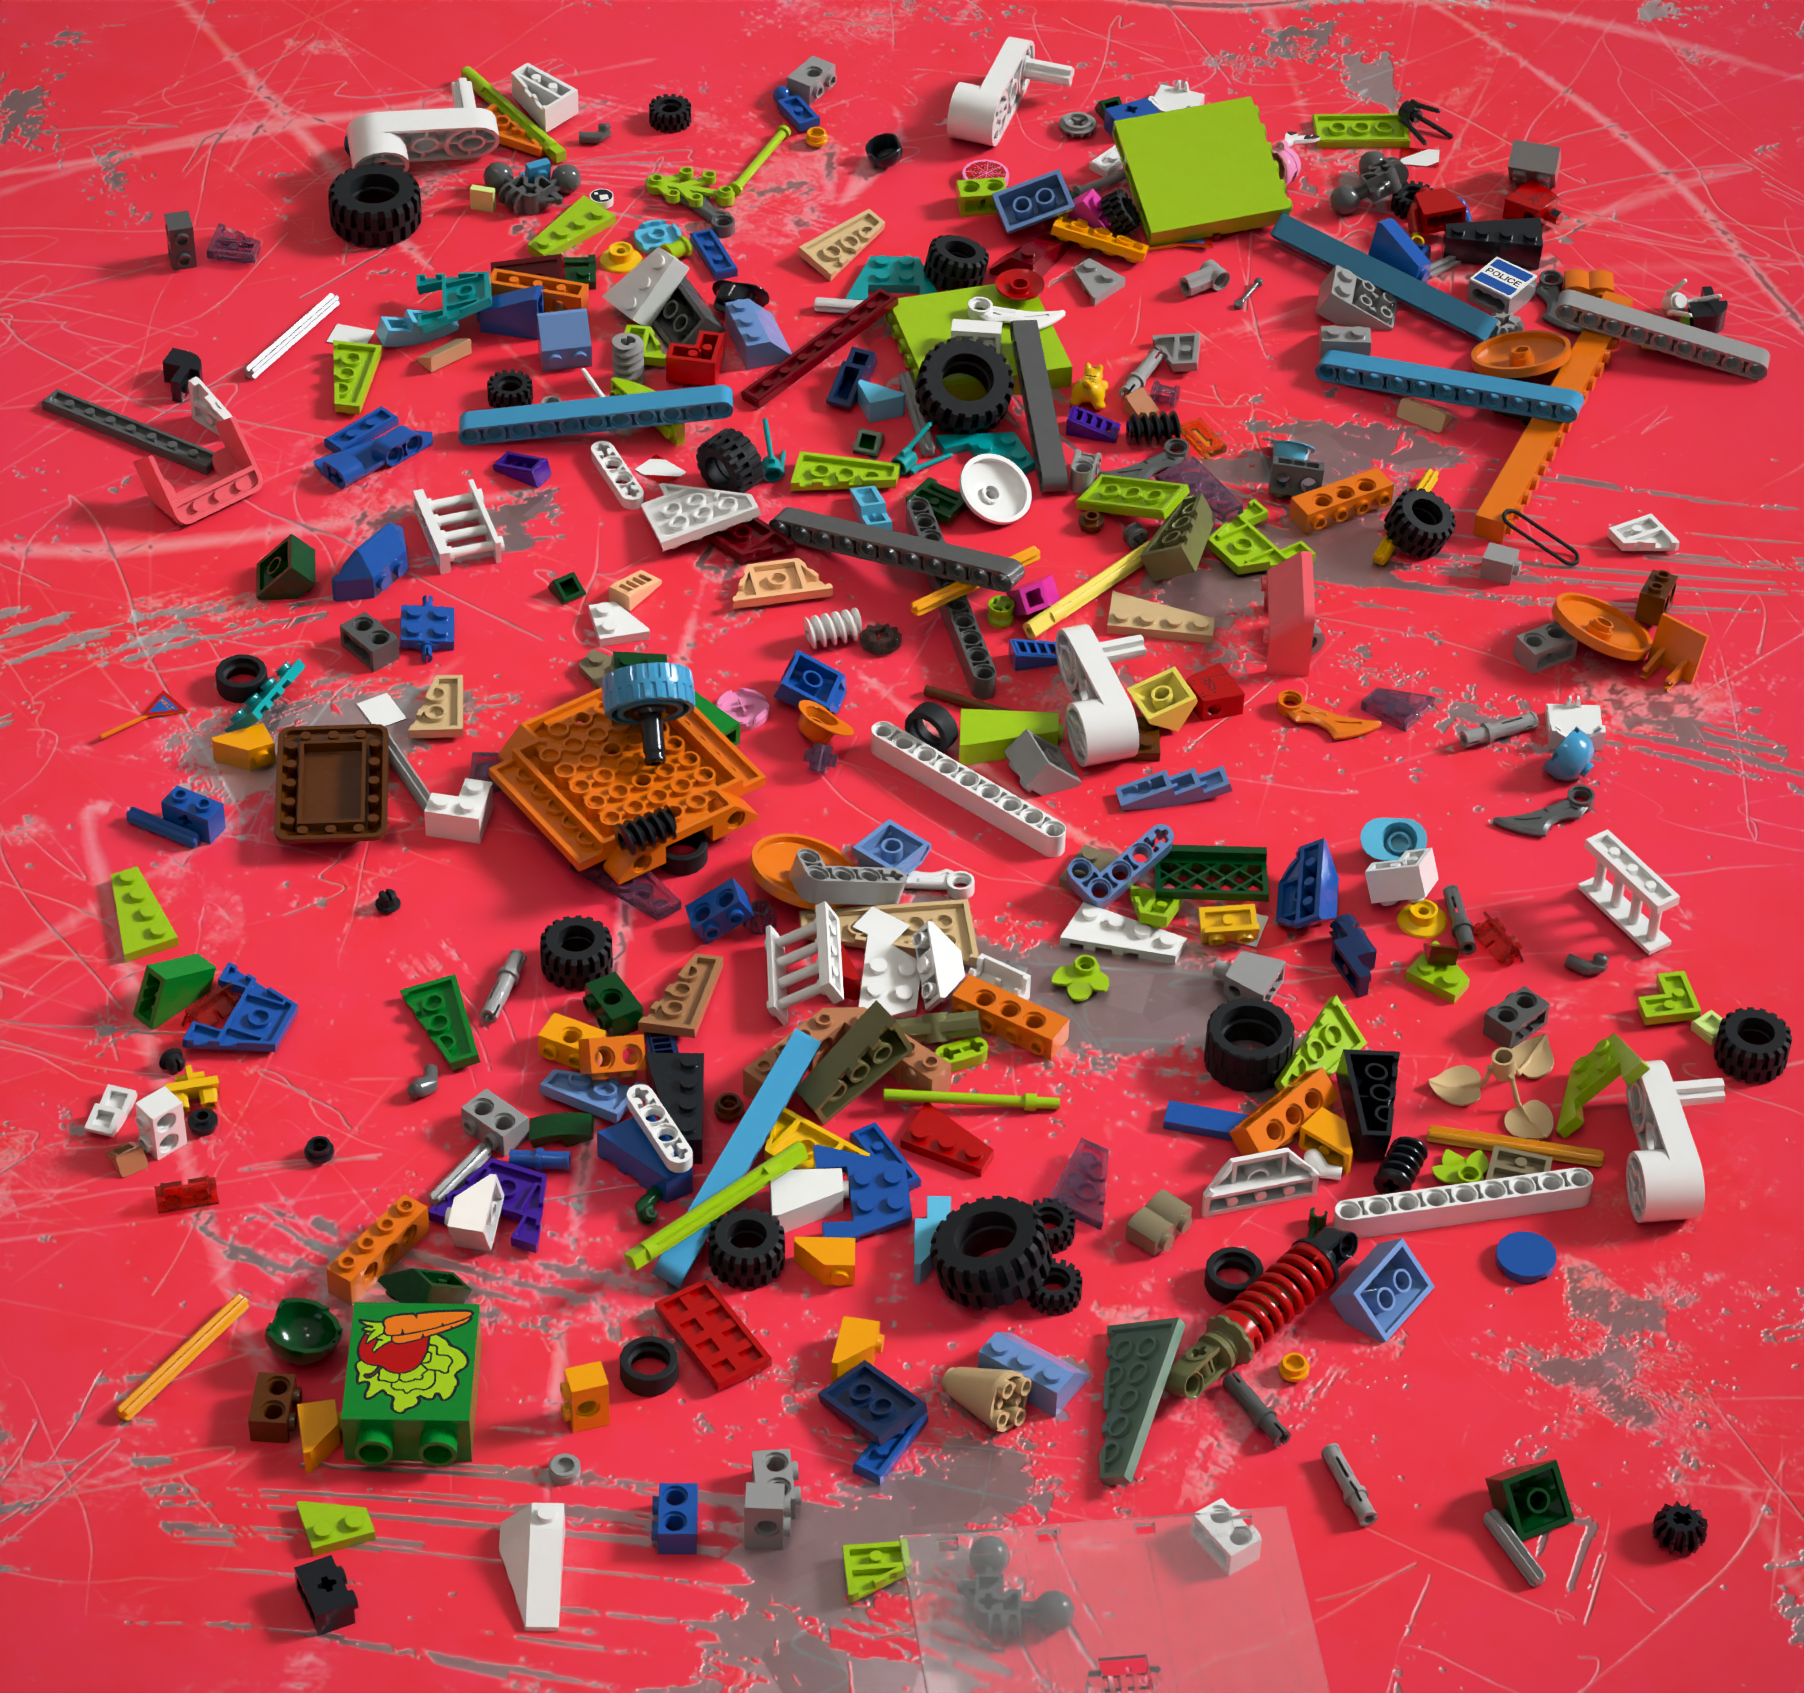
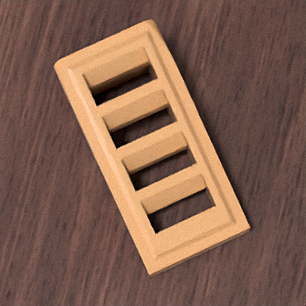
[609,570,662,611]

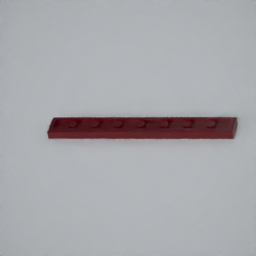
[741,289,899,409]

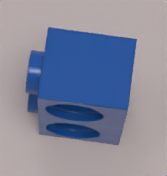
[685,878,754,944]
[651,1483,698,1554]

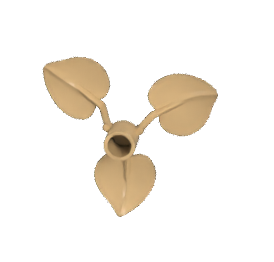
[1429,1034,1554,1140]

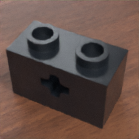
[294,1555,359,1636]

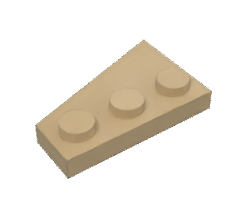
[408,675,463,739]

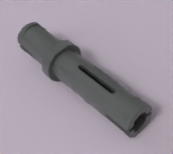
[1443,885,1476,955]
[1222,1371,1291,1447]

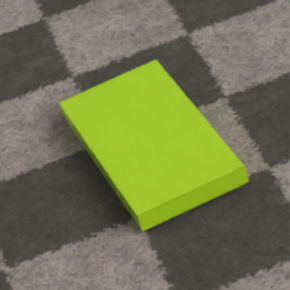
[1311,113,1410,148]
[1076,474,1190,520]

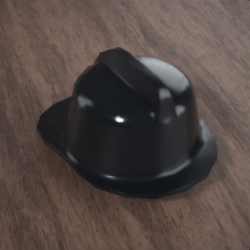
[712,280,770,314]

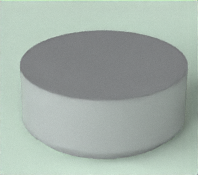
[549,1453,581,1485]

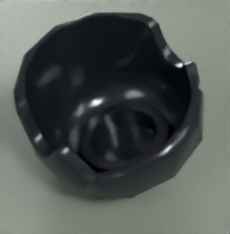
[865,133,903,168]

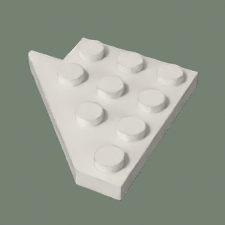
[641,483,761,551]

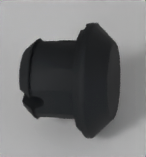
[375,889,401,913]
[159,1048,185,1074]

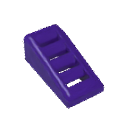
[1066,406,1121,443]
[493,452,552,488]

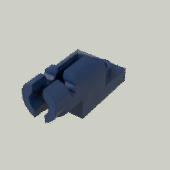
[1329,914,1377,998]

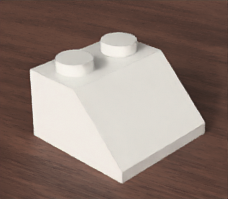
[444,1174,505,1252]

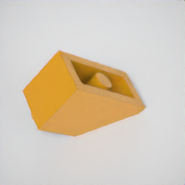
[211,723,276,771]
[1299,1107,1353,1175]
[794,1237,855,1286]
[831,1316,885,1383]
[297,1399,342,1473]

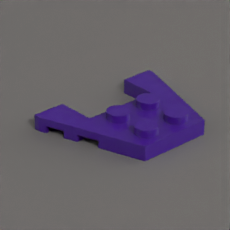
[428,1158,547,1253]

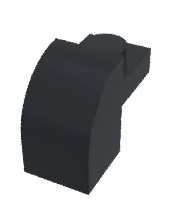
[1687,286,1728,334]
[162,348,203,403]

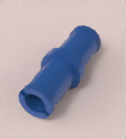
[509,1148,571,1172]

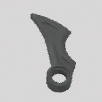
[663,195,735,237]
[1536,270,1584,334]
[1098,438,1189,480]
[1493,785,1595,837]

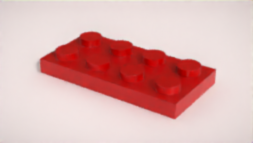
[654,1278,772,1392]

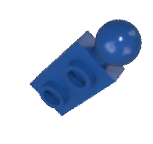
[773,86,820,132]

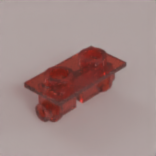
[1473,911,1524,967]
[181,982,240,1027]
[154,1175,219,1214]

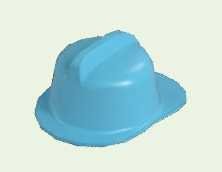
[1262,438,1316,460]
[1360,818,1427,861]

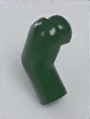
[635,1186,663,1225]

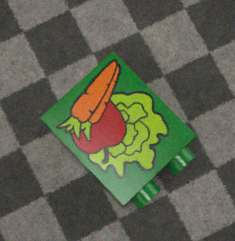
[341,1302,482,1467]

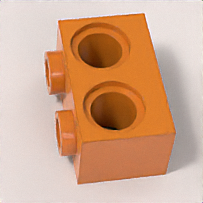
[578,1034,646,1080]

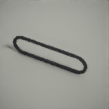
[1502,509,1580,566]

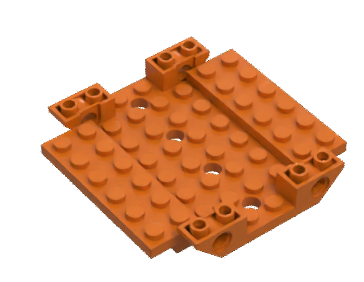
[489,687,766,885]

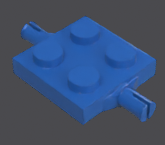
[400,595,454,663]

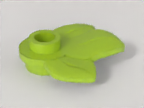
[1052,955,1109,1002]
[1432,1149,1489,1185]

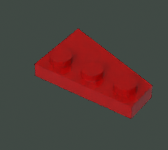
[900,1103,994,1177]

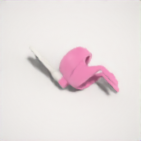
[1272,131,1320,186]

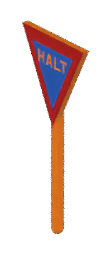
[1148,237,1213,251]
[99,690,188,739]

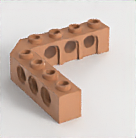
[743,1007,952,1104]

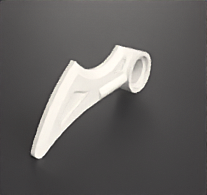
[967,297,1066,330]
[904,869,975,900]

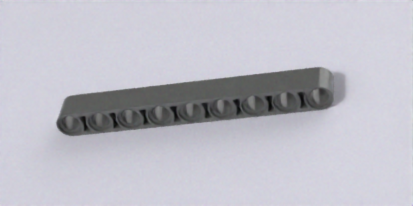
[1010,320,1068,493]

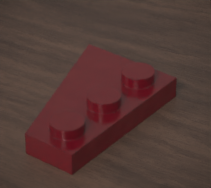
[490,254,566,280]

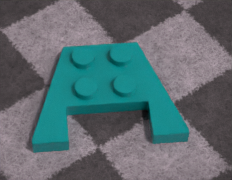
[846,255,937,300]
[416,271,492,335]
[935,432,1035,475]

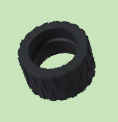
[1204,998,1295,1093]

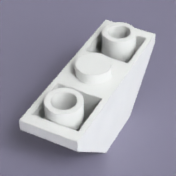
[913,921,965,1011]

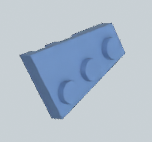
[539,1069,646,1124]

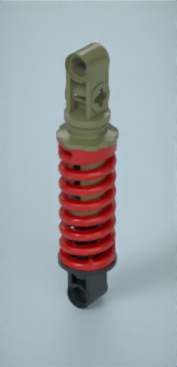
[1164,1226,1358,1400]

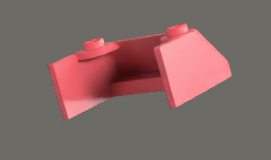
[133,416,263,525]
[1261,551,1315,676]

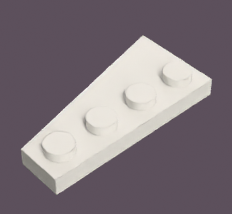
[1059,902,1187,964]

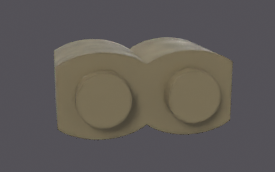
[1125,1189,1193,1256]

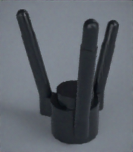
[1398,99,1453,145]

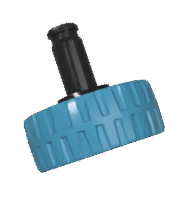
[602,662,696,766]

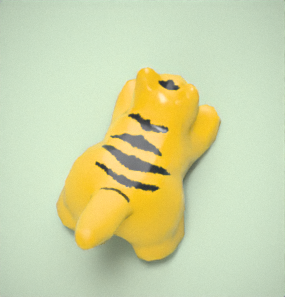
[1069,363,1108,410]

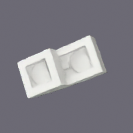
[84,1084,138,1137]

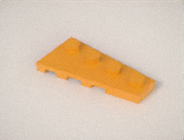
[1051,212,1149,263]

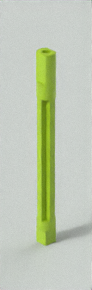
[461,66,566,164]
[623,1141,808,1270]

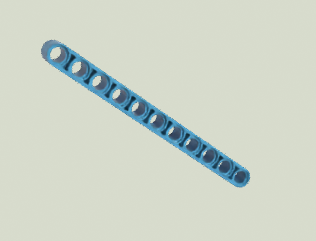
[1270,213,1498,342]
[1315,350,1584,423]
[458,385,733,445]
[652,1028,822,1288]

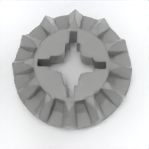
[1059,112,1097,138]
[1491,311,1524,337]

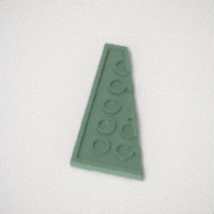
[1099,1317,1186,1485]

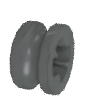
[1122,522,1149,549]

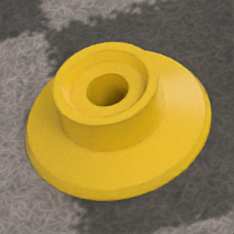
[599,242,643,274]
[1397,899,1448,939]

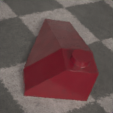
[990,231,1075,277]

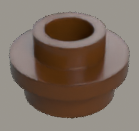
[1078,510,1104,534]
[714,1093,744,1120]

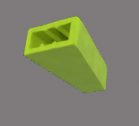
[959,709,1064,766]

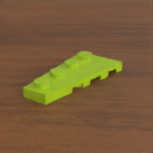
[333,340,382,414]
[790,451,900,491]
[111,866,179,963]
[1274,995,1367,1091]

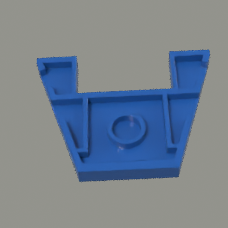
[182,962,298,1052]
[813,1145,912,1242]

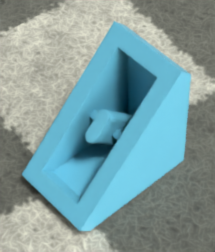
[857,380,906,423]

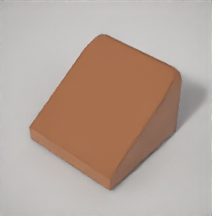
[1124,387,1159,417]
[106,1141,148,1177]

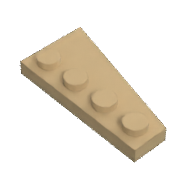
[798,209,885,281]
[1107,591,1215,644]

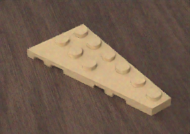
[799,899,979,966]

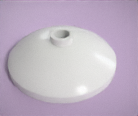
[959,454,1032,525]

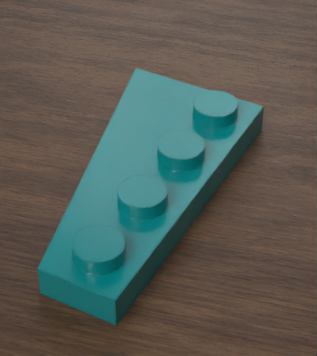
[224,659,306,733]

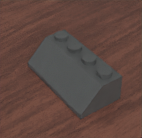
[652,276,726,347]

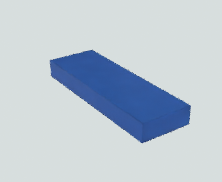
[690,228,738,281]
[324,406,399,453]
[1163,1100,1249,1141]
[850,1122,921,1191]
[853,1414,928,1485]

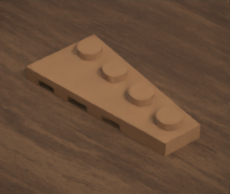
[638,953,724,1038]

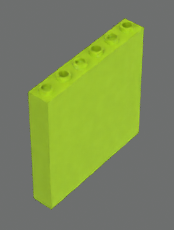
[1112,96,1293,247]
[885,284,1073,401]

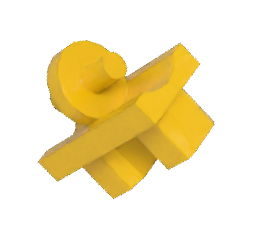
[164,1064,220,1114]

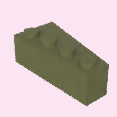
[1140,493,1216,581]
[795,1000,914,1125]

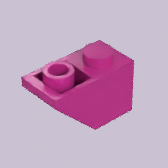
[1067,188,1116,236]
[1006,574,1060,616]

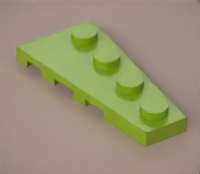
[528,195,616,257]

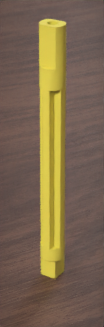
[1022,540,1151,640]

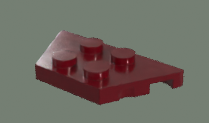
[705,517,795,563]

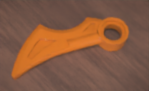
[1276,689,1381,740]

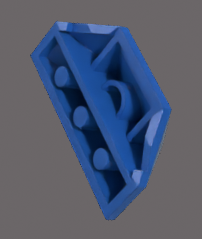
[332,522,408,602]
[1276,838,1339,929]

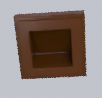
[1423,943,1459,966]

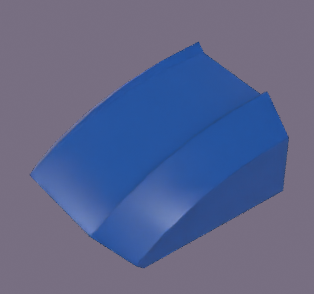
[773,649,847,713]

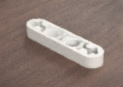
[591,441,644,510]
[627,1084,693,1173]

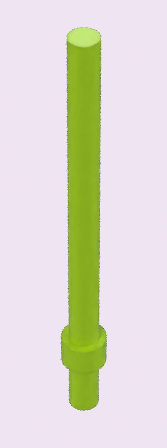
[883,1089,1060,1111]

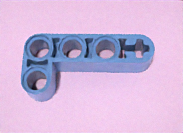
[1066,824,1174,909]

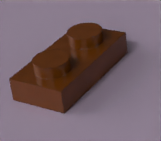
[1132,716,1160,761]

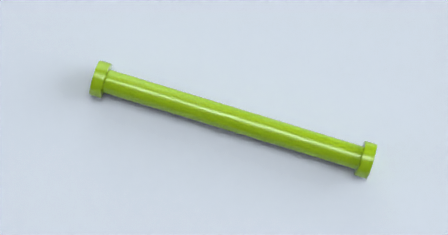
[729,125,791,196]

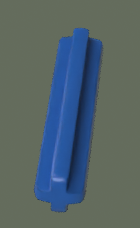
[126,807,201,848]

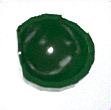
[265,1298,343,1366]

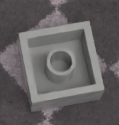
[1508,139,1561,188]

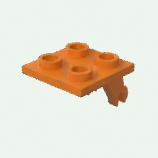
[1640,613,1709,692]

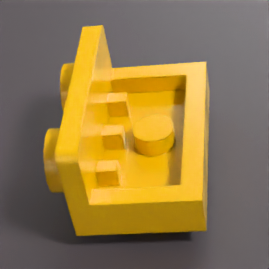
[1198,904,1260,946]

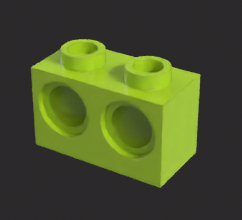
[956,177,1006,217]

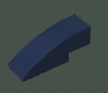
[826,347,877,409]

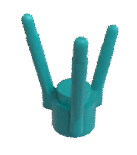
[762,418,786,483]
[891,422,953,475]

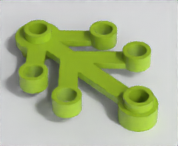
[645,167,735,208]

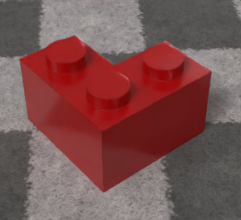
[666,330,725,386]

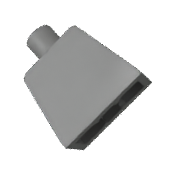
[1213,951,1286,1002]

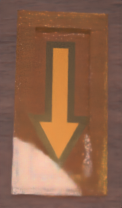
[1180,417,1227,459]

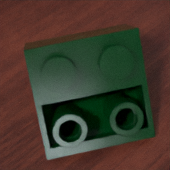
[378,1268,472,1304]

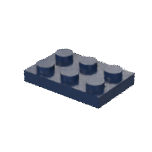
[818,1360,927,1446]

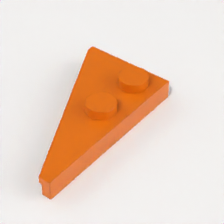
[486,103,543,157]

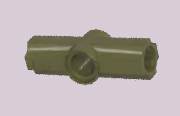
[896,1010,981,1044]

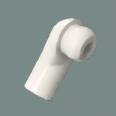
[1304,1149,1343,1181]

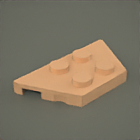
[733,558,833,609]

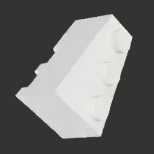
[602,247,690,326]

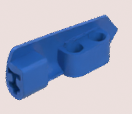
[314,425,433,489]

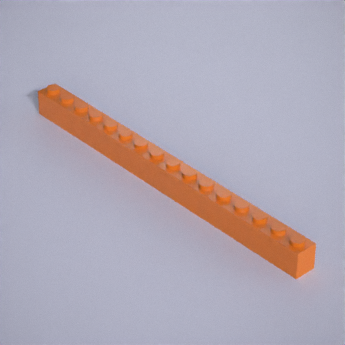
[1473,291,1634,543]

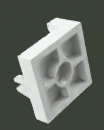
[1148,80,1205,112]
[1545,695,1606,751]

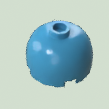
[1542,726,1595,781]

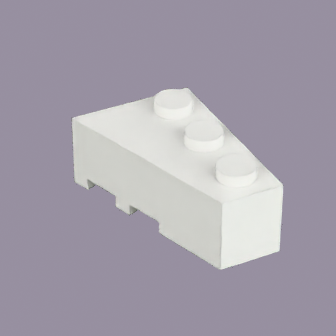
[511,63,579,133]

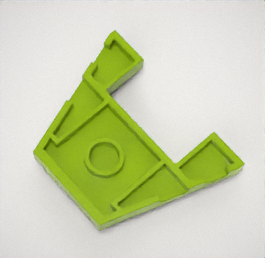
[1207,499,1316,575]
[1556,1033,1650,1139]

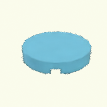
[634,220,682,254]

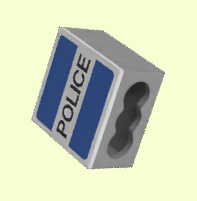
[1467,257,1537,314]

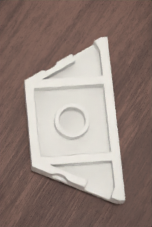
[859,933,920,1019]

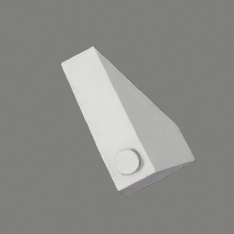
[499,1503,565,1631]

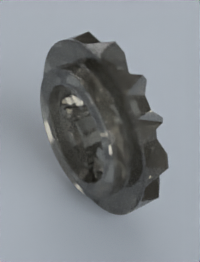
[859,622,902,655]

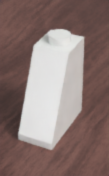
[770,1168,849,1233]

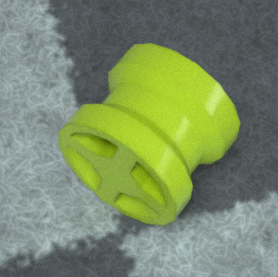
[987,595,1014,628]

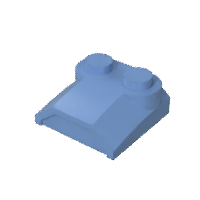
[852,819,932,875]

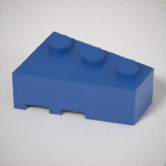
[597,1115,693,1203]

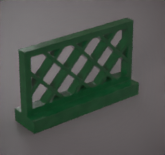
[1153,844,1269,902]

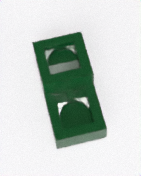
[529,1112,594,1148]

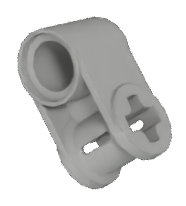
[1070,449,1102,494]

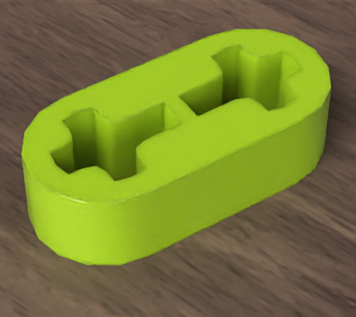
[935,1037,988,1073]

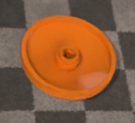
[1471,330,1572,378]
[1552,592,1652,661]
[749,833,856,910]

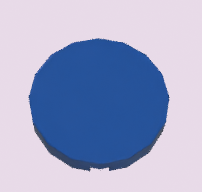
[1495,1231,1557,1283]

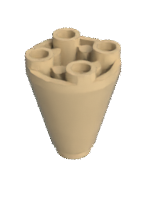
[942,1367,1032,1432]

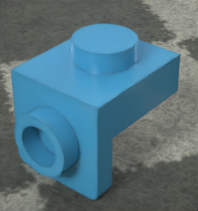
[519,158,551,184]

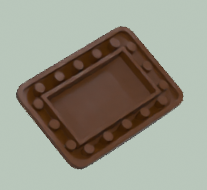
[274,724,389,844]

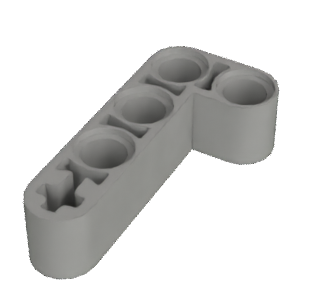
[789,848,908,905]

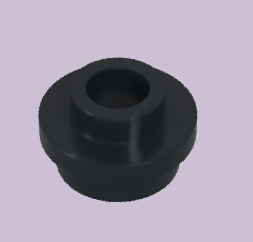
[188,1109,218,1136]
[304,1136,334,1164]

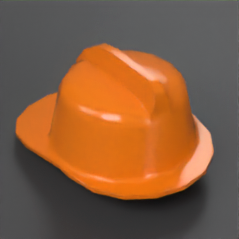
[798,700,854,744]

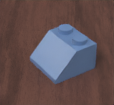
[537,308,592,371]

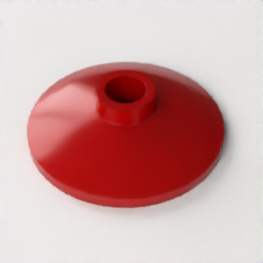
[995,269,1045,301]

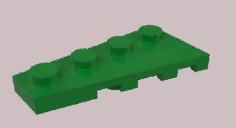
[400,974,480,1071]

